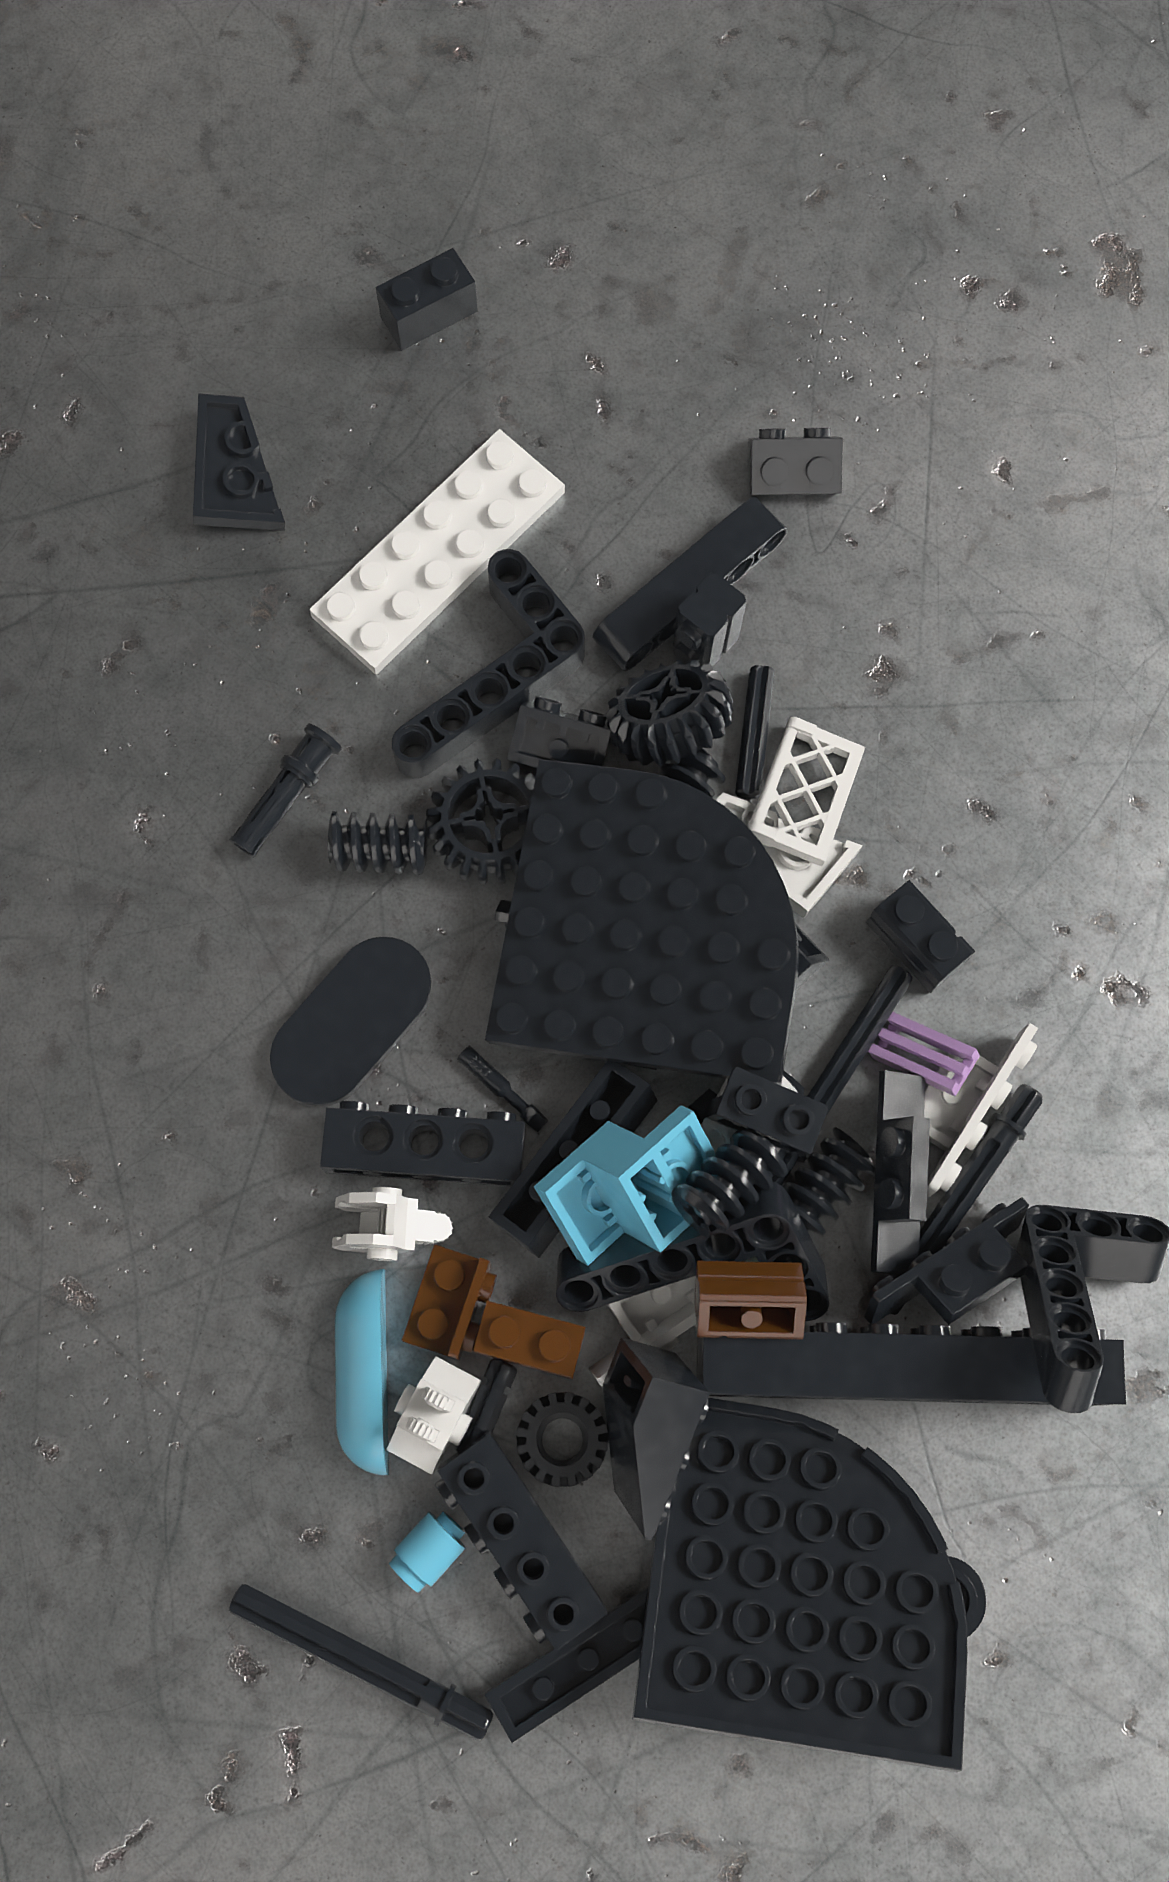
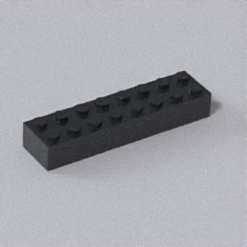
[696,1322,1126,1406]

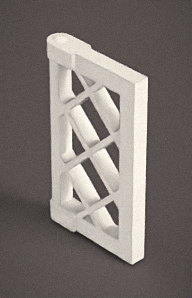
[748,717,865,867]

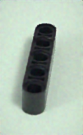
[592,497,788,671]

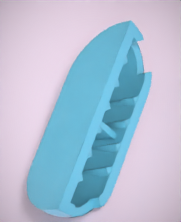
[335,1269,389,1475]

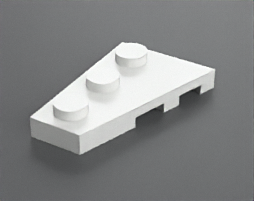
[716,792,863,918]

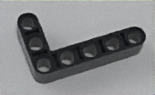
[392,549,585,778]
[556,1182,830,1321]
[1016,1205,1169,1413]

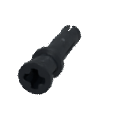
[229,723,342,858]

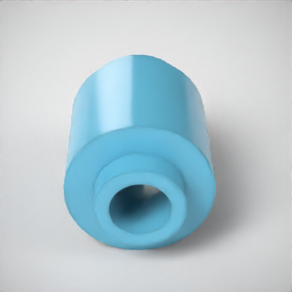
[389,1511,466,1593]

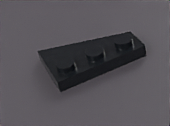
[193,393,285,531]

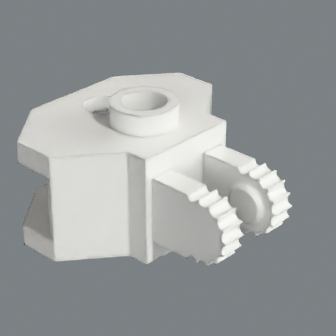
[332,1187,453,1261]
[386,1356,481,1474]

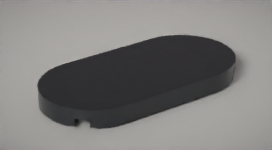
[270,937,432,1106]

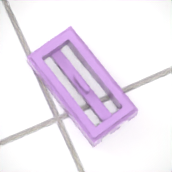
[868,1012,980,1096]

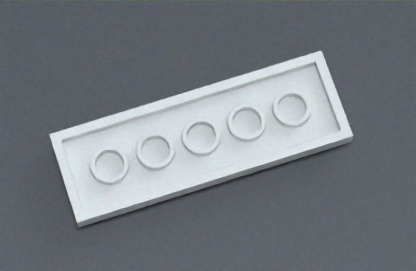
[309,429,565,675]

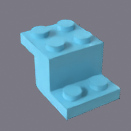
[534,1105,715,1266]

